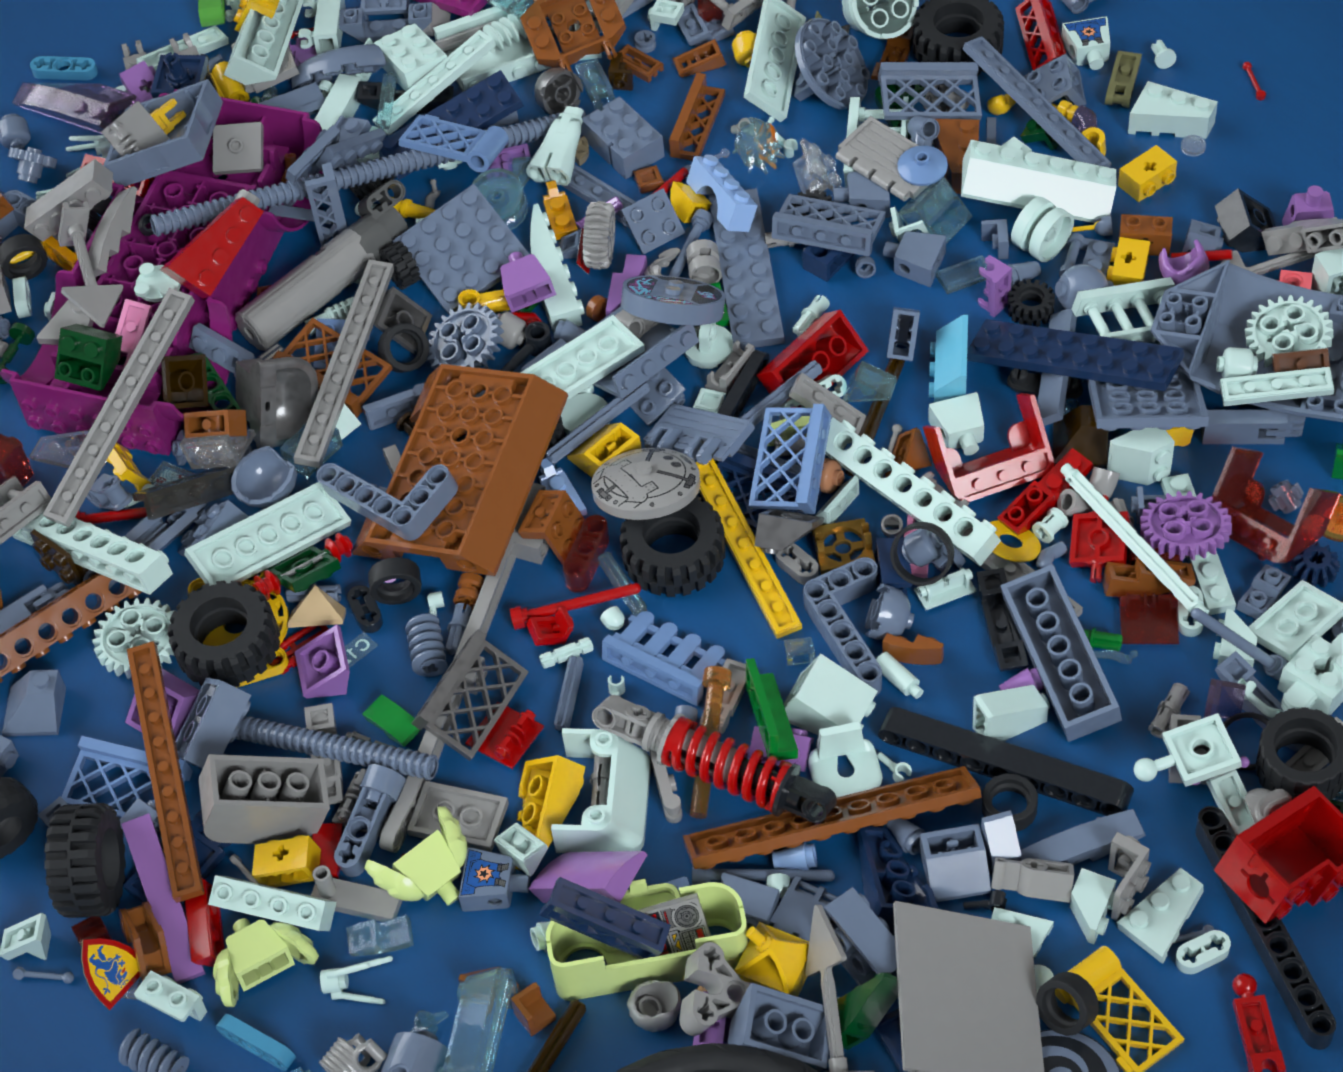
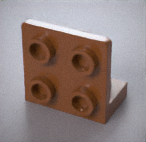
[518,490,588,566]

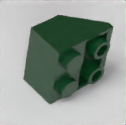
[54,324,123,391]

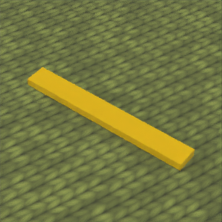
[695,458,802,639]

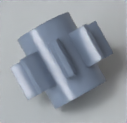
[1268,480,1304,514]

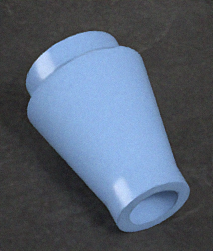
[772,842,817,870]

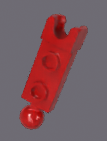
[1232,973,1286,1072]

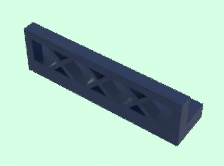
[539,877,671,959]

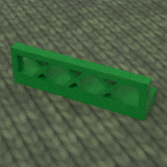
[745,658,798,761]

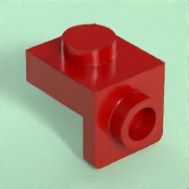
[526,606,574,646]

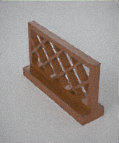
[272,317,393,418]

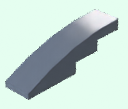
[1020,809,1146,866]

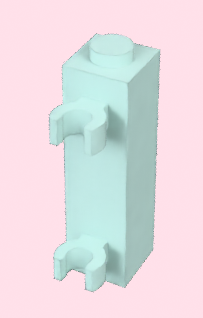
[298,0,346,55]
[314,74,362,130]

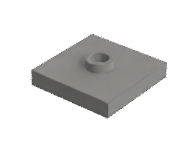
[213,122,263,175]

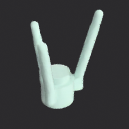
[66,135,111,178]
[320,956,393,1005]

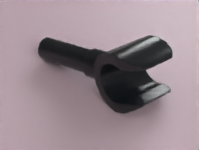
[963,890,1007,912]

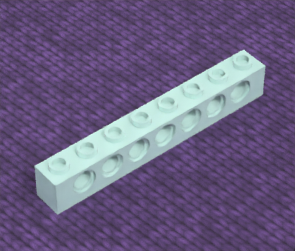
[825,417,1001,566]
[12,512,173,595]

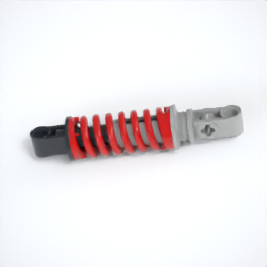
[592,695,837,823]

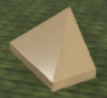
[288,585,346,628]

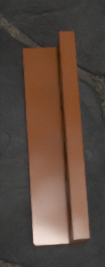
[669,73,725,161]

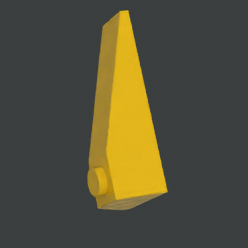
[515,755,585,870]

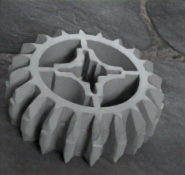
[582,201,616,270]

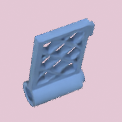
[399,114,509,173]

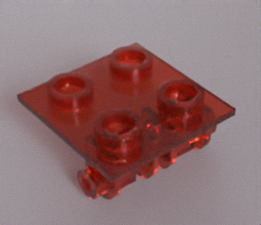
[1119,593,1179,644]

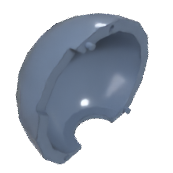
[231,446,297,509]

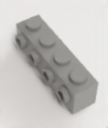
[24,159,113,242]

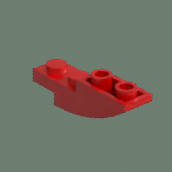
[997,448,1093,535]

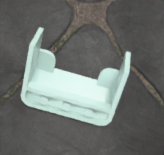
[551,728,651,853]

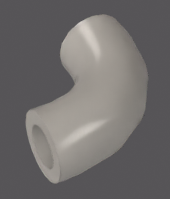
[1057,467,1120,517]

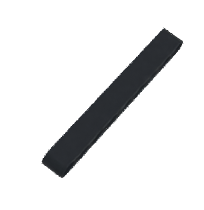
[878,707,1134,816]
[1195,806,1336,1050]

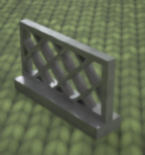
[411,629,529,761]

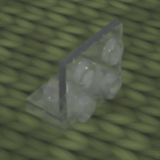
[179,429,256,469]

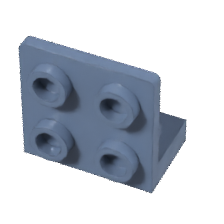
[1024,54,1086,107]

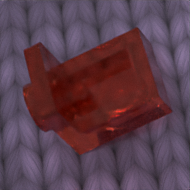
[71,916,112,947]

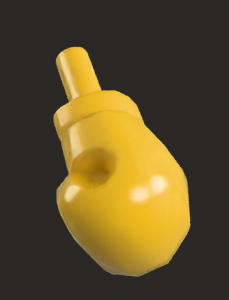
[987,94,1016,115]

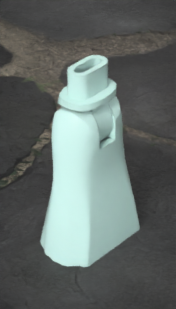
[526,106,583,186]

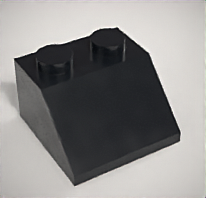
[1215,188,1276,253]

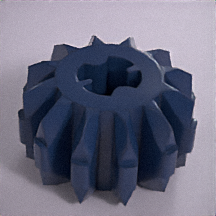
[1291,541,1340,588]

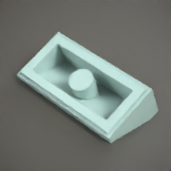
[815,475,859,525]
[494,823,548,877]

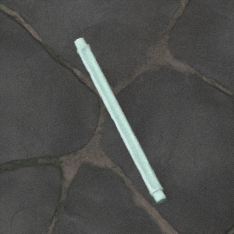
[1060,463,1209,614]

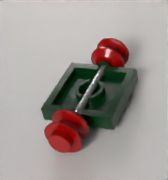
[252,533,353,601]

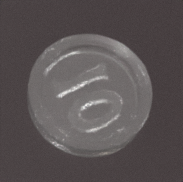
[1181,135,1206,156]

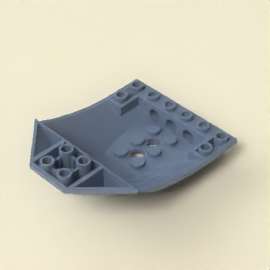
[1151,260,1343,422]

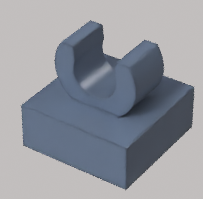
[932,545,966,572]

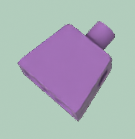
[1282,185,1334,226]
[500,252,557,313]

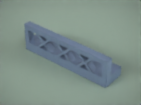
[304,162,347,247]

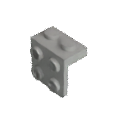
[1108,832,1151,921]

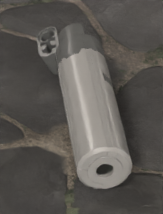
[235,180,409,351]

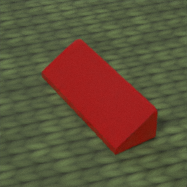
[185,878,225,967]

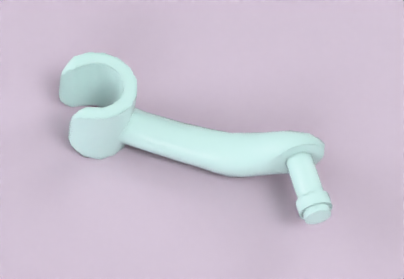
[763,116,798,158]
[1233,678,1283,719]

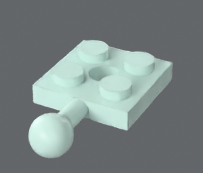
[1134,713,1242,787]

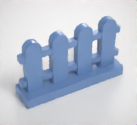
[602,611,726,706]

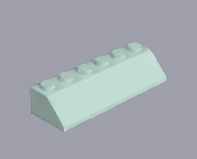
[224,0,304,85]
[961,140,1116,223]

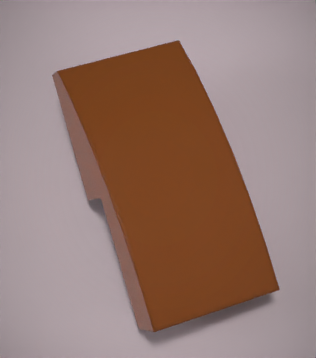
[883,633,944,665]

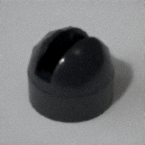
[138,214,154,236]

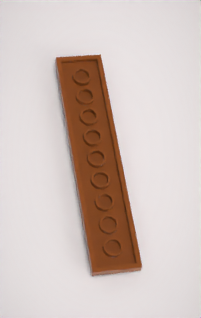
[683,766,982,869]

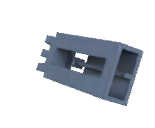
[1201,410,1306,444]
[125,486,207,551]
[0,582,70,655]

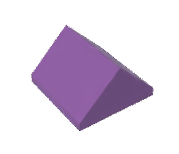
[295,625,350,698]

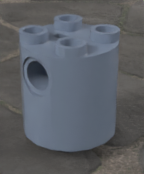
[381,1030,452,1072]

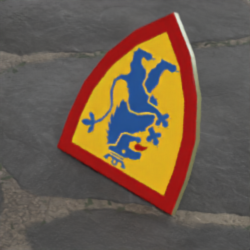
[81,938,140,1010]

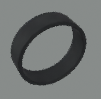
[890,522,954,586]

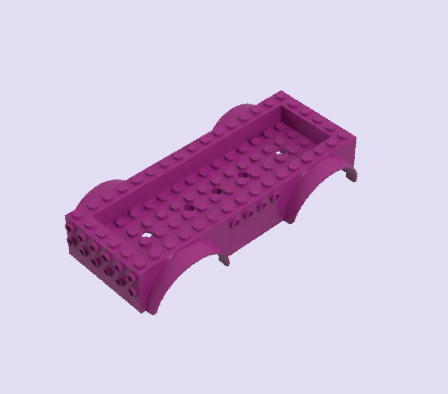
[0,89,323,456]

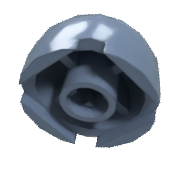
[865,584,914,641]

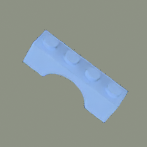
[686,155,758,232]

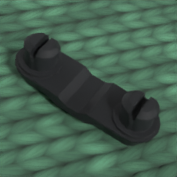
[1007,368,1083,402]

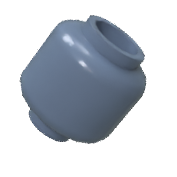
[0,114,31,149]
[902,529,944,567]

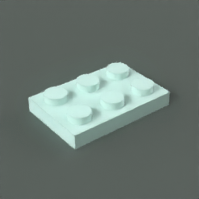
[1249,580,1343,661]

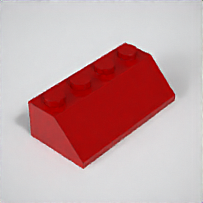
[757,309,869,408]

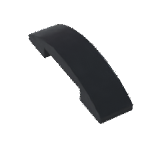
[357,81,454,114]
[976,568,1029,672]

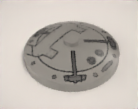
[591,448,701,520]

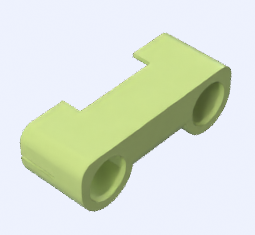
[546,879,748,1001]

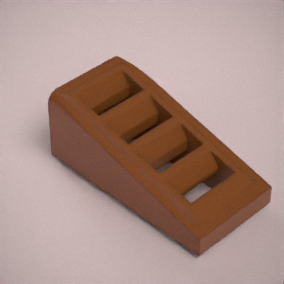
[672,39,727,78]

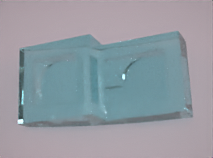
[346,915,414,956]

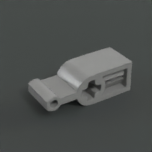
[991,857,1074,903]

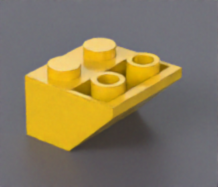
[567,422,641,478]

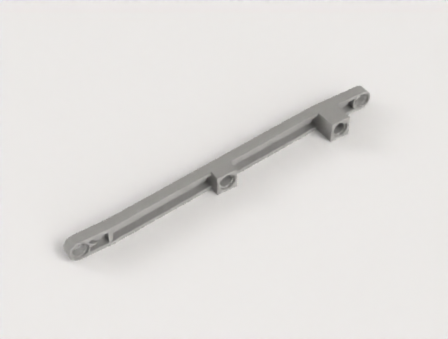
[379,483,550,853]

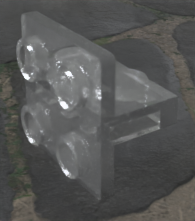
[792,138,842,194]

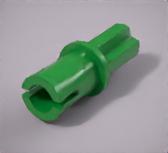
[1083,628,1123,651]

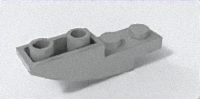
[1261,218,1343,256]

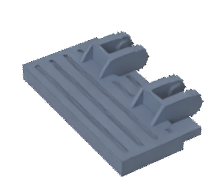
[643,404,755,465]

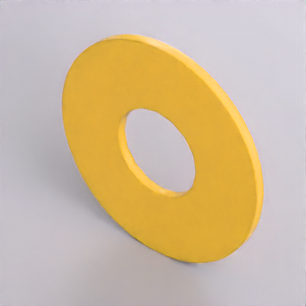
[990,521,1041,562]

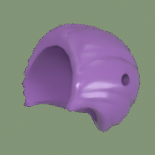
[1159,239,1209,285]

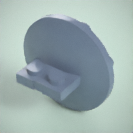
[794,18,870,110]

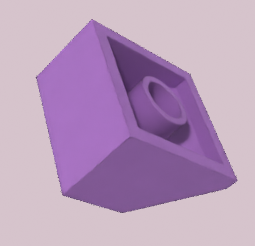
[125,669,200,741]

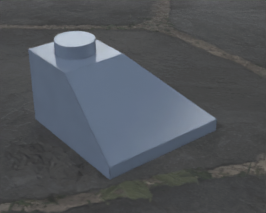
[2,670,66,736]

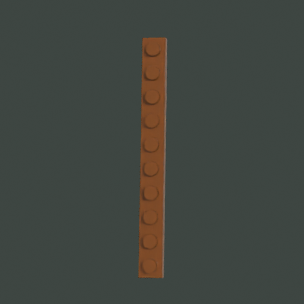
[127,641,205,903]

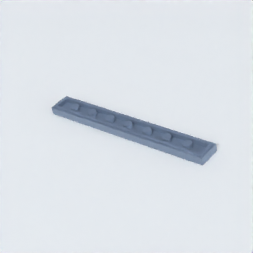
[962,36,1112,168]

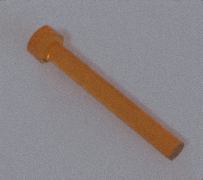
[690,666,732,819]

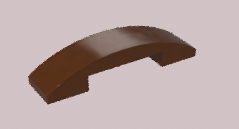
[871,26,913,80]

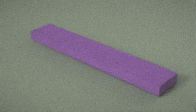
[121,813,205,985]

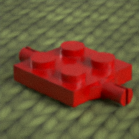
[1069,495,1130,583]

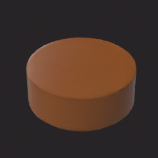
[586,295,608,322]

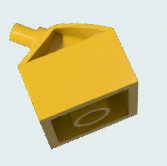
[734,922,809,997]

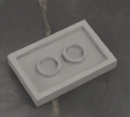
[407,781,509,852]

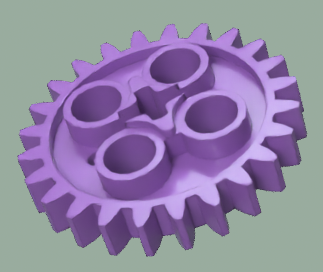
[1140,491,1232,561]

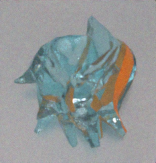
[732,117,785,174]

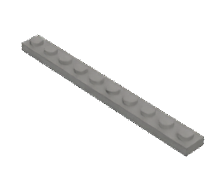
[294,259,394,468]
[43,288,195,527]

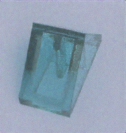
[842,361,897,402]

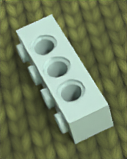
[208,875,337,931]

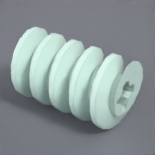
[482,9,528,54]

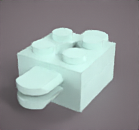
[1277,633,1343,715]

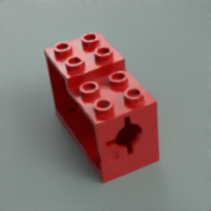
[1214,786,1343,924]

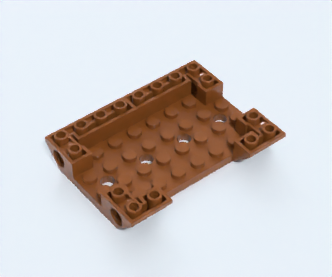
[352,364,569,576]

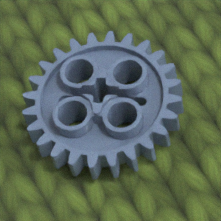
[427,302,504,370]

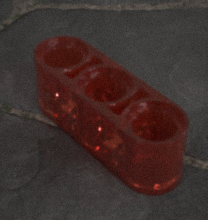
[563,515,610,593]

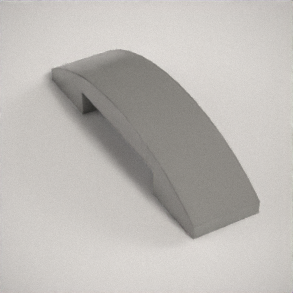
[304,703,344,805]

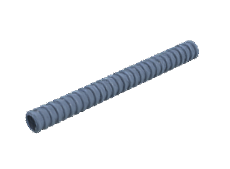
[235,716,439,780]

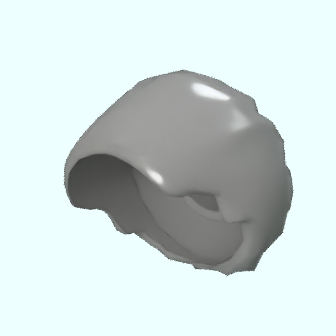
[627,980,681,1032]

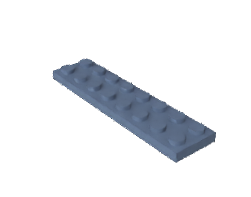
[708,188,785,349]

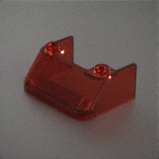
[1212,446,1341,564]

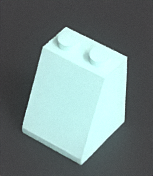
[783,653,878,735]

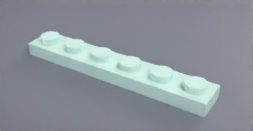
[373,30,496,136]
[1161,473,1236,615]

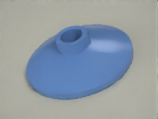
[898,145,948,186]

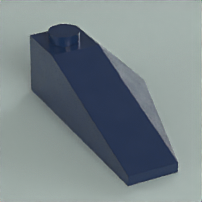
[857,826,938,935]

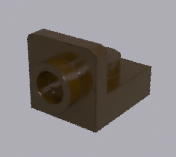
[608,52,634,91]

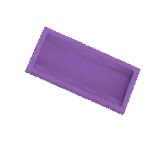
[528,851,647,903]

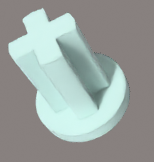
[1151,40,1176,69]

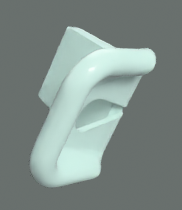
[808,721,883,797]

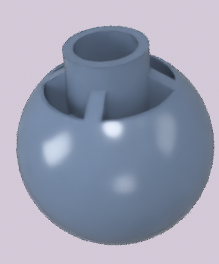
[1055,264,1114,316]

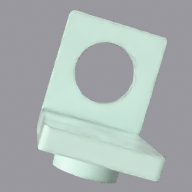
[889,207,930,242]

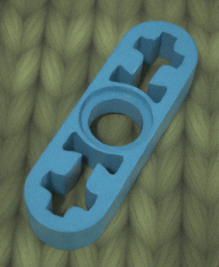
[30,56,98,81]
[216,1014,296,1071]

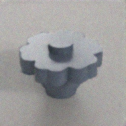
[8,147,58,184]

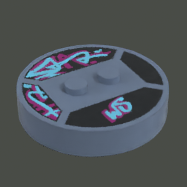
[621,275,726,325]

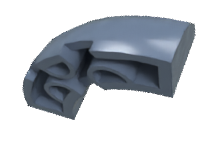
[292,44,386,89]

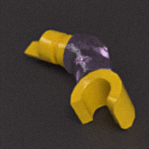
[1051,100,1106,156]

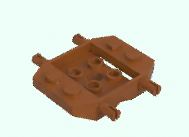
[520,0,626,72]

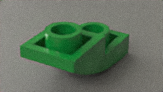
[362,694,423,747]

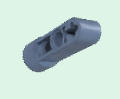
[334,764,406,877]

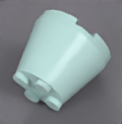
[842,0,919,39]

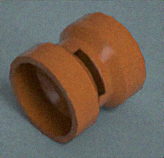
[453,572,485,610]

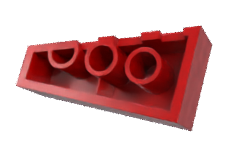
[160,197,264,299]

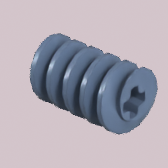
[405,613,448,677]
[119,1028,190,1072]

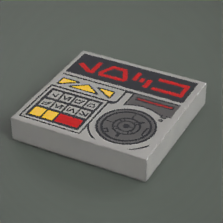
[639,893,711,956]

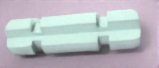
[539,637,594,669]

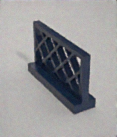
[700,452,822,531]

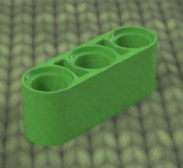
[198,0,225,27]

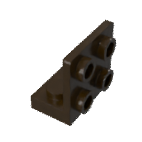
[30,529,89,586]

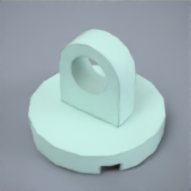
[684,322,733,369]

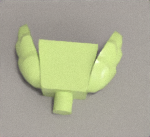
[364,806,467,906]
[213,918,319,1007]

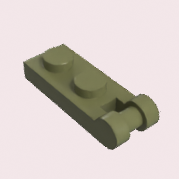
[1105,50,1142,108]

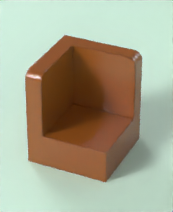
[511,982,557,1037]

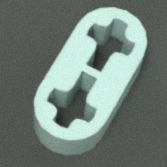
[12,276,32,319]
[1176,586,1204,637]
[1175,930,1231,975]

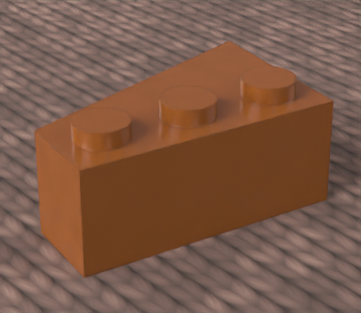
[932,119,980,194]

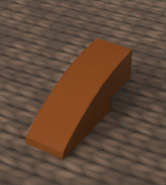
[1102,556,1196,597]

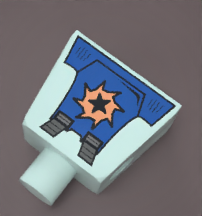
[1061,16,1110,70]

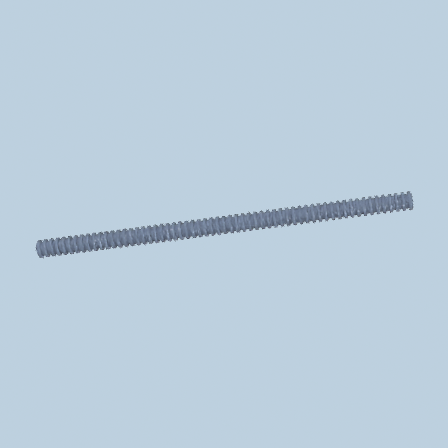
[150,107,586,237]

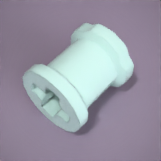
[1032,507,1069,543]

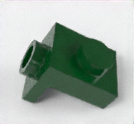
[1020,119,1059,150]

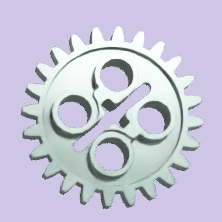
[1245,295,1334,367]
[92,598,175,679]

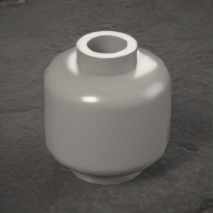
[497,311,527,350]

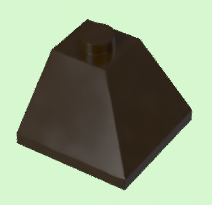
[161,354,209,409]
[1053,405,1109,468]

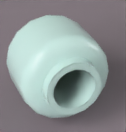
[1216,347,1258,378]

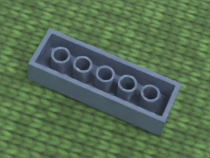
[1000,564,1122,742]

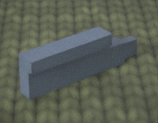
[258,82,326,115]

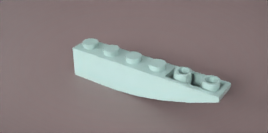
[530,203,585,334]

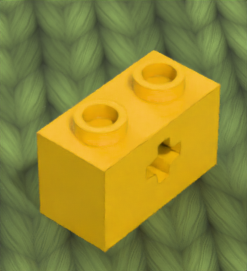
[1118,145,1177,202]
[1106,237,1150,286]
[252,835,321,887]

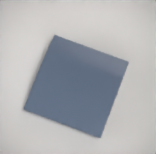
[678,1,735,46]

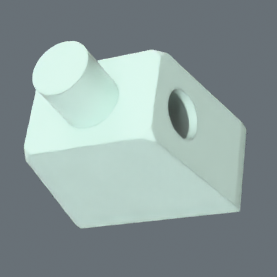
[928,392,984,455]

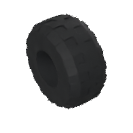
[0,777,38,859]

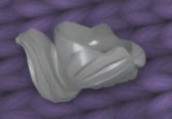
[1245,788,1292,824]

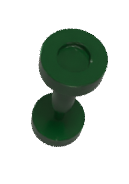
[0,322,35,384]

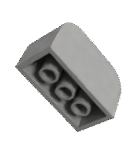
[199,754,330,844]

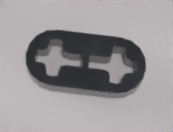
[347,585,383,633]

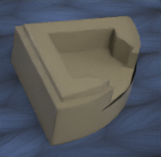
[575,136,589,166]

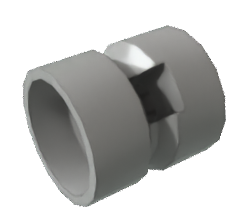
[686,239,722,284]

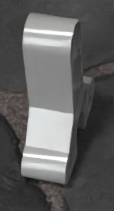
[680,942,751,1036]

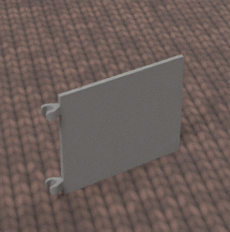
[893,901,1044,1072]

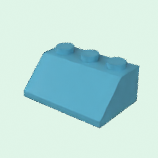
[929,315,968,403]

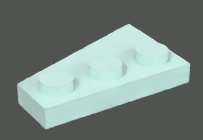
[1117,868,1204,964]

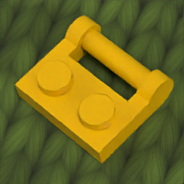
[106,442,151,494]

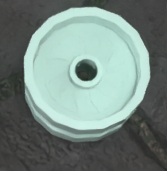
[1011,196,1074,262]

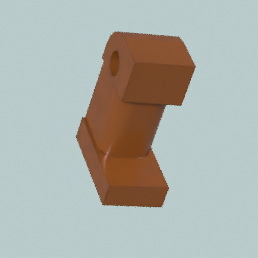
[118,901,172,981]

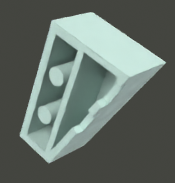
[1128,81,1218,139]

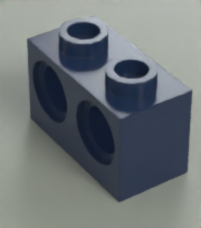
[802,245,855,282]

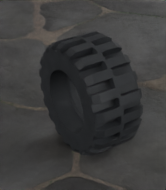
[913,0,1004,76]
[620,496,726,597]
[168,580,280,687]
[44,803,126,918]

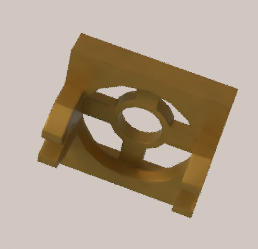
[811,518,875,575]

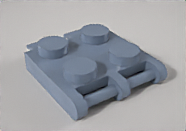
[770,875,837,941]

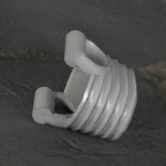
[319,1033,387,1072]

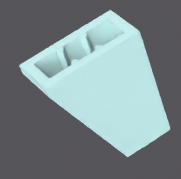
[972,685,1050,742]

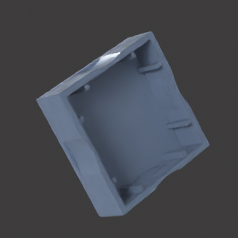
[103,79,223,187]

